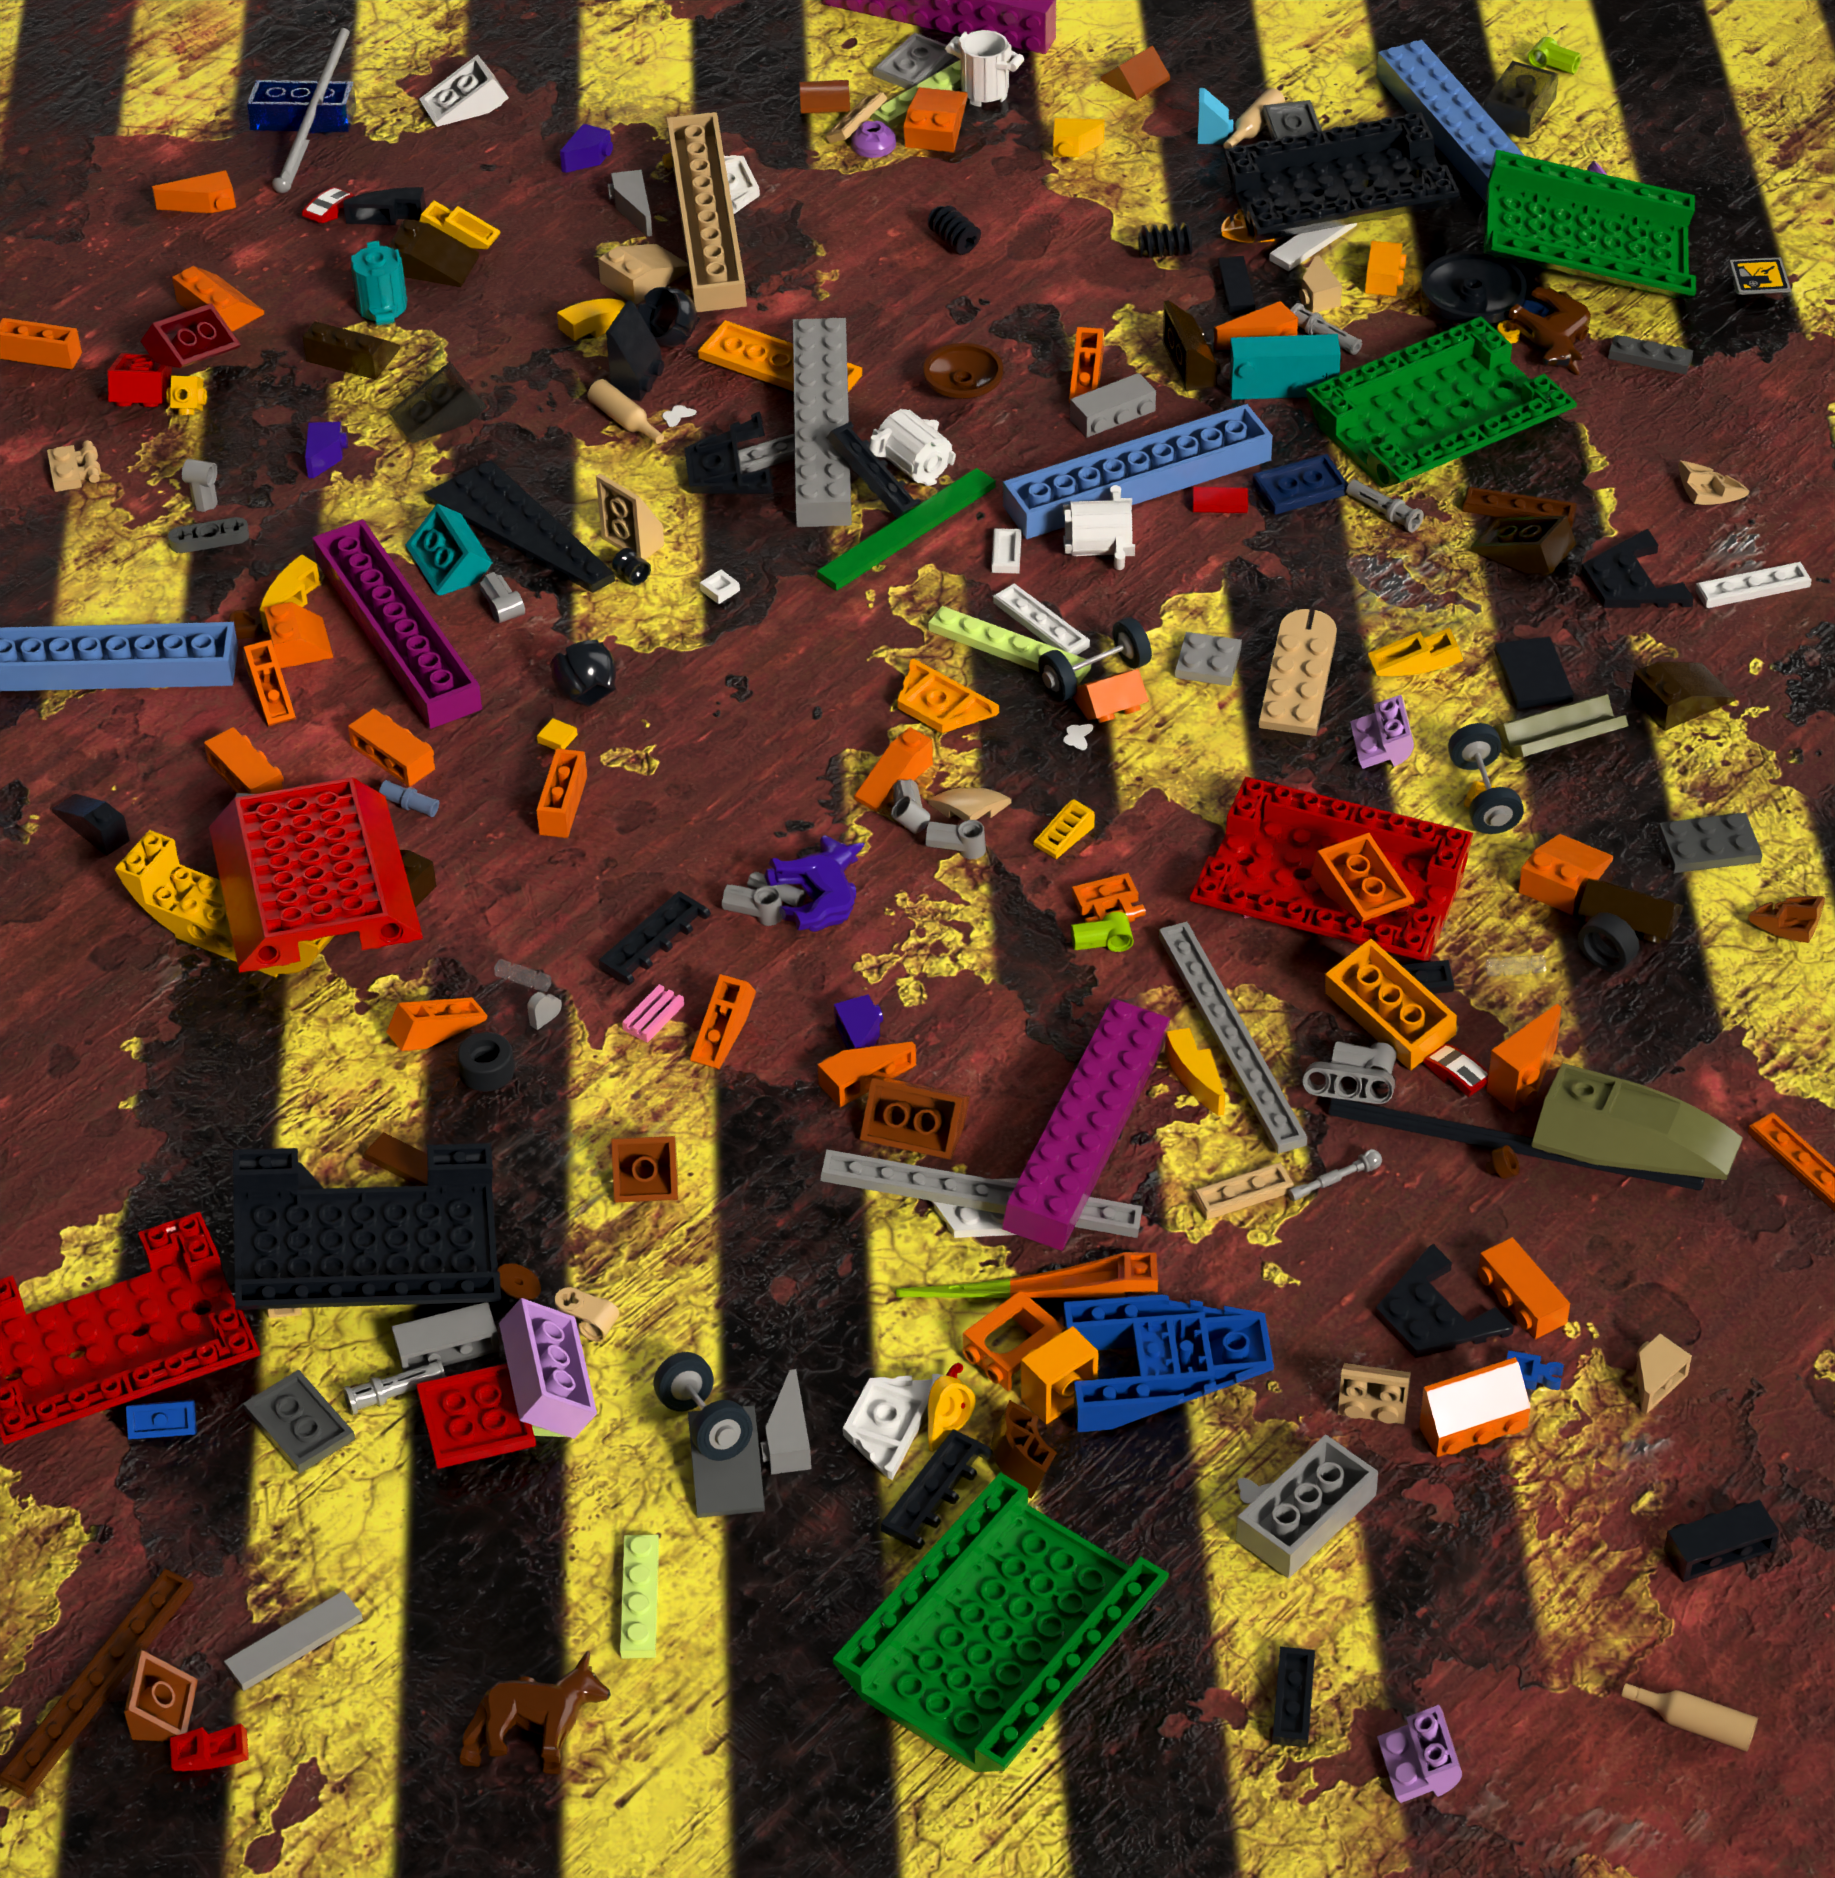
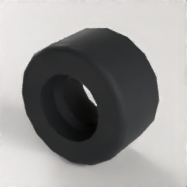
[457,1032,515,1092]

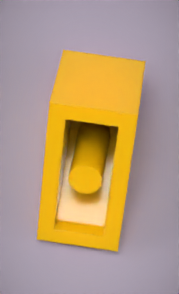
[1053,118,1105,157]

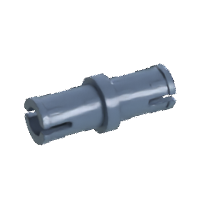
[379,780,439,817]

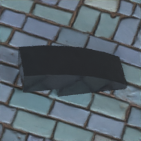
[343,187,426,225]

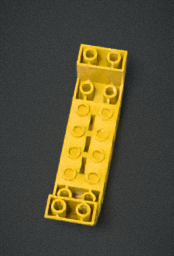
[115,830,335,977]

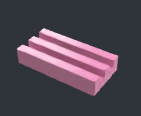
[622,984,684,1043]

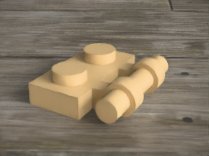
[47,440,101,492]

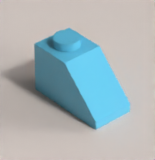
[1198,88,1233,145]

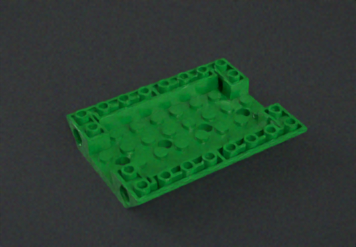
[1306,316,1577,488]

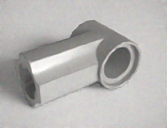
[182,458,218,512]
[480,572,525,623]
[891,779,930,834]
[925,820,986,859]
[722,884,783,926]
[1331,1041,1397,1084]

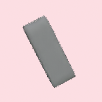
[1303,1062,1395,1104]

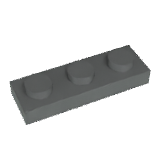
[1608,335,1693,375]

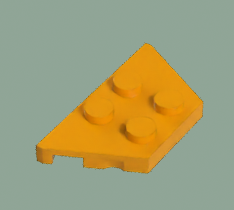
[897,658,999,733]

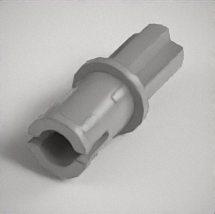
[747,872,806,907]

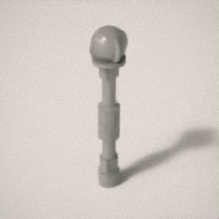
[1288,1149,1382,1202]

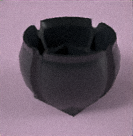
[638,287,701,347]
[550,640,617,707]

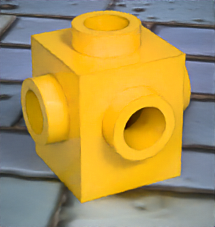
[166,376,207,415]

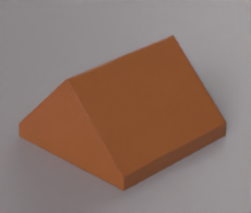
[1101,45,1170,101]
[611,1136,678,1203]
[124,1650,198,1741]

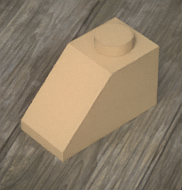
[1299,256,1342,313]
[1636,1334,1692,1414]

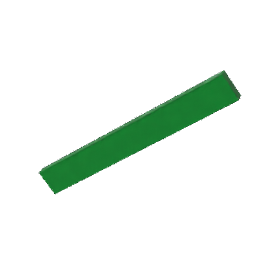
[817,468,996,591]

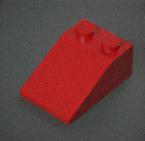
[108,353,172,407]

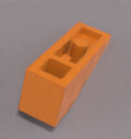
[152,170,236,213]
[1214,301,1298,351]
[1069,327,1105,403]
[243,639,296,726]
[854,727,933,812]
[690,974,756,1070]
[386,997,488,1051]
[818,1042,916,1107]

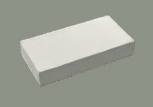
[992,528,1021,573]

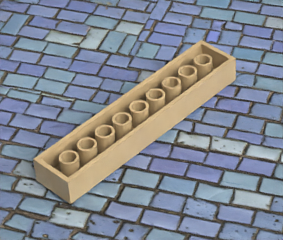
[667,112,747,312]

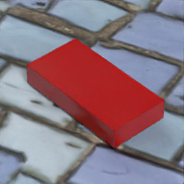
[1193,487,1248,513]

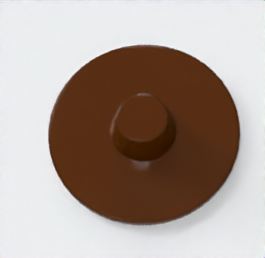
[496,1263,541,1301]

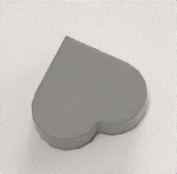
[528,992,562,1030]

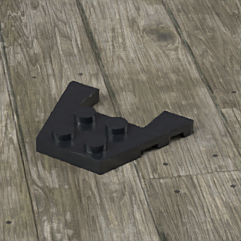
[684,412,774,494]
[1581,529,1694,608]
[1375,1244,1514,1358]

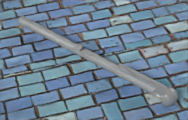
[272,28,350,193]

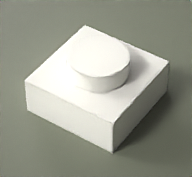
[700,570,740,604]

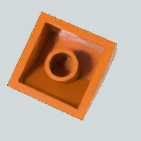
[263,602,333,669]
[1072,669,1149,723]

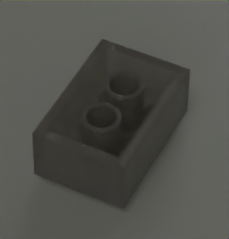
[1483,61,1559,138]

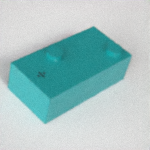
[1229,334,1341,400]

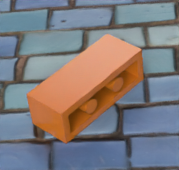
[0,318,82,370]
[348,708,435,787]
[204,727,284,794]
[536,748,587,838]
[1478,1237,1570,1340]

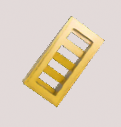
[1034,799,1095,859]

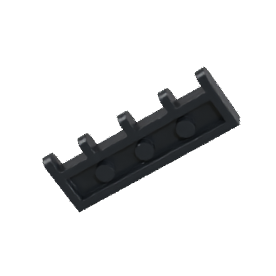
[826,421,922,519]
[598,891,711,985]
[881,1429,993,1550]

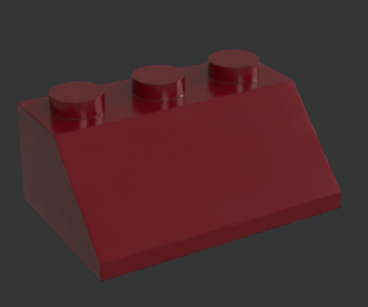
[140,303,241,368]

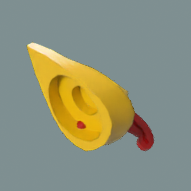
[928,1363,976,1452]

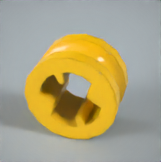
[1497,320,1520,344]

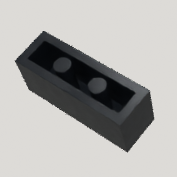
[1664,1499,1779,1582]

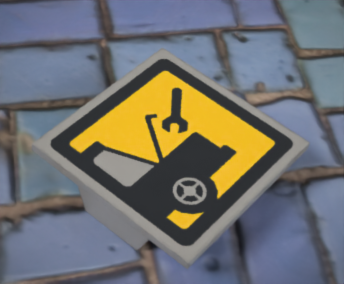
[1729,257,1791,295]

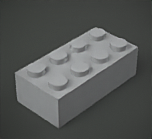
[1236,1434,1378,1579]

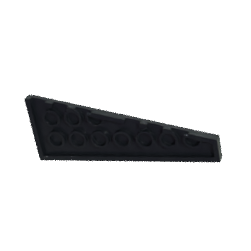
[424,460,615,593]

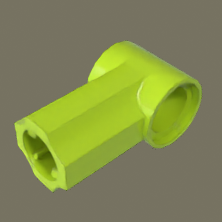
[1528,37,1582,75]
[1071,912,1134,952]

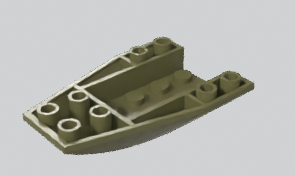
[1532,1063,1743,1180]

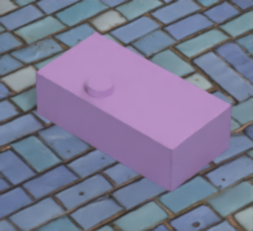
[499,1298,597,1439]

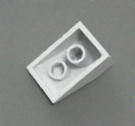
[419,54,509,127]

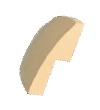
[1678,460,1749,505]
[928,788,1011,821]

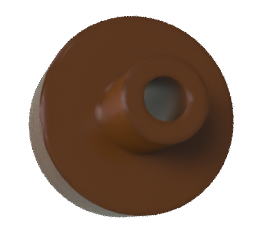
[1486,1145,1520,1179]

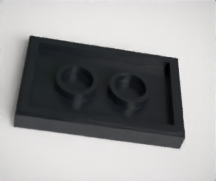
[1494,636,1574,709]

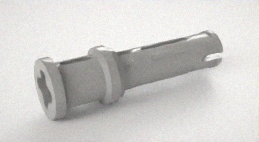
[1291,303,1362,355]
[1346,479,1424,533]
[343,1360,446,1415]

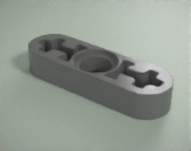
[168,517,250,553]

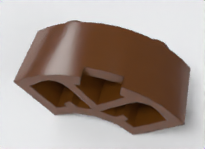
[991,1400,1057,1499]

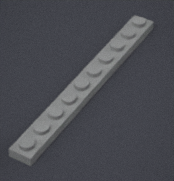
[1159,921,1307,1154]
[820,1149,1143,1238]

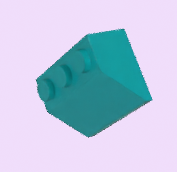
[405,503,493,596]

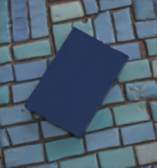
[1252,454,1348,515]

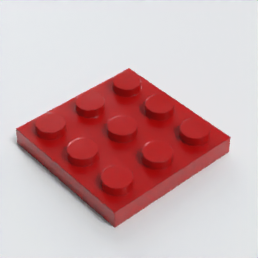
[416,1363,536,1469]

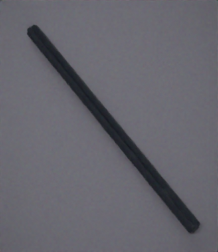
[1329,1098,1705,1191]

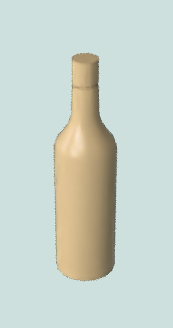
[1223,88,1285,149]
[588,379,664,444]
[1621,1683,1758,1752]

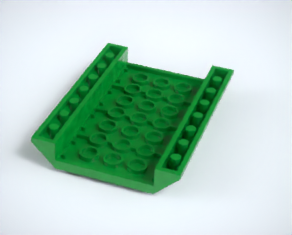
[1484,150,1696,300]
[833,1472,1169,1772]

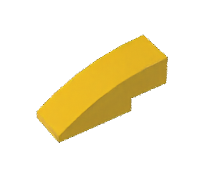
[419,200,501,249]
[557,299,626,341]
[260,554,320,632]
[1368,627,1464,676]
[1165,1028,1225,1116]

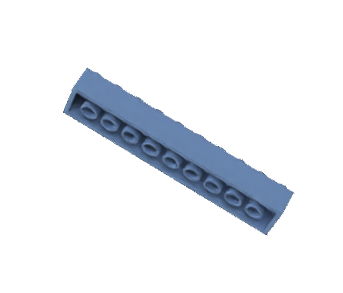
[1376,40,1525,202]
[1003,404,1273,539]
[0,622,238,691]

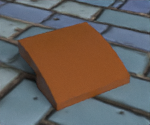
[799,80,850,113]

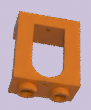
[962,1290,1066,1391]

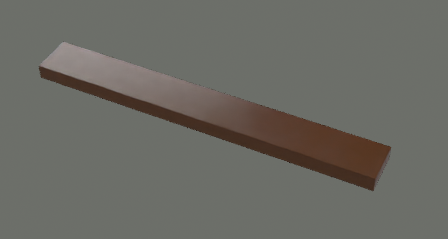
[0,1568,194,1798]

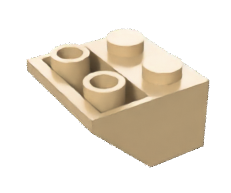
[1338,1363,1411,1424]

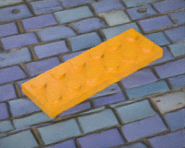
[698,320,862,392]

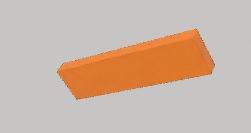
[1748,1112,1835,1212]

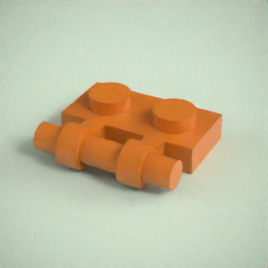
[1072,873,1146,923]

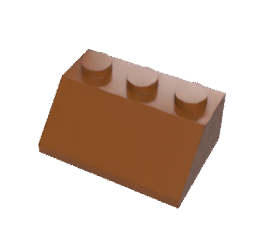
[860,1076,970,1160]

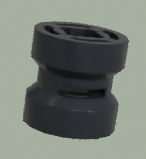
[612,548,651,586]

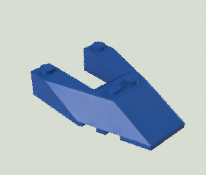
[1063,1295,1274,1432]

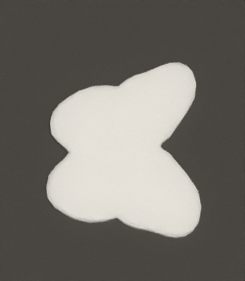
[663,405,697,427]
[1063,724,1093,750]
[1237,1478,1273,1504]

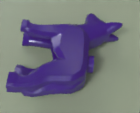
[764,835,865,932]

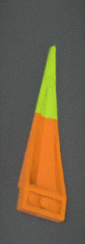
[896,1252,1158,1299]

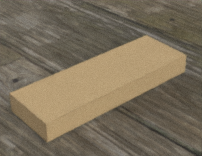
[826,92,887,143]
[1193,1162,1294,1220]

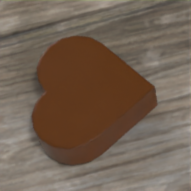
[229,610,263,639]

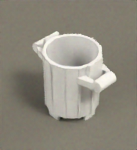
[945,30,1024,107]
[869,409,956,486]
[1063,485,1135,570]

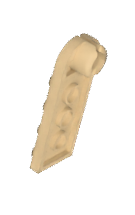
[1259,609,1337,736]

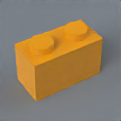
[1365,241,1407,296]

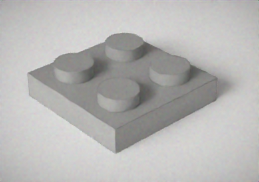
[1175,632,1242,686]

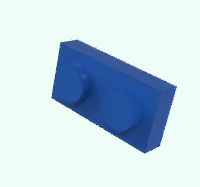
[126,1400,197,1440]

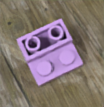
[1350,695,1414,769]
[1377,1705,1462,1803]

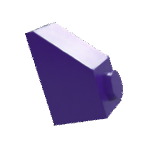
[560,123,613,173]
[305,421,348,478]
[834,994,883,1050]

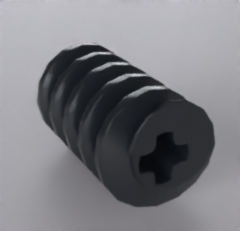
[927,205,981,255]
[1138,222,1193,258]

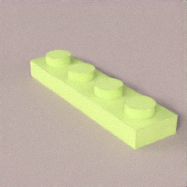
[620,1535,659,1659]

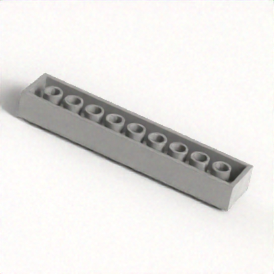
[793,318,852,527]

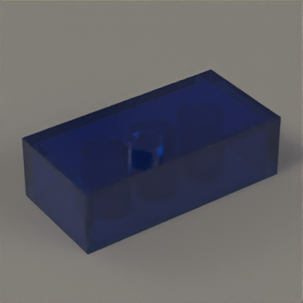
[247,80,356,133]

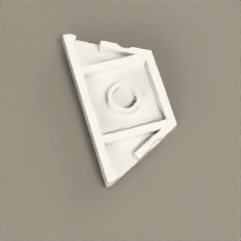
[724,155,760,214]
[931,1178,1019,1238]
[843,1374,943,1480]

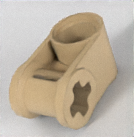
[555,1287,619,1342]

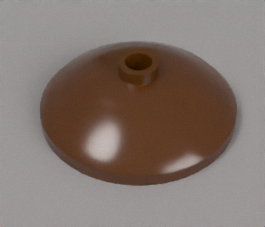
[924,343,1003,399]

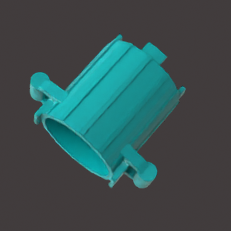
[351,241,407,325]

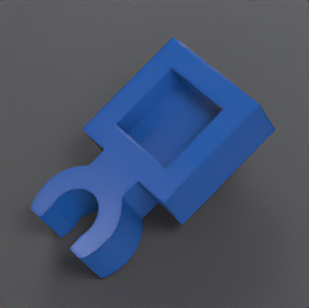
[1507,1350,1564,1390]

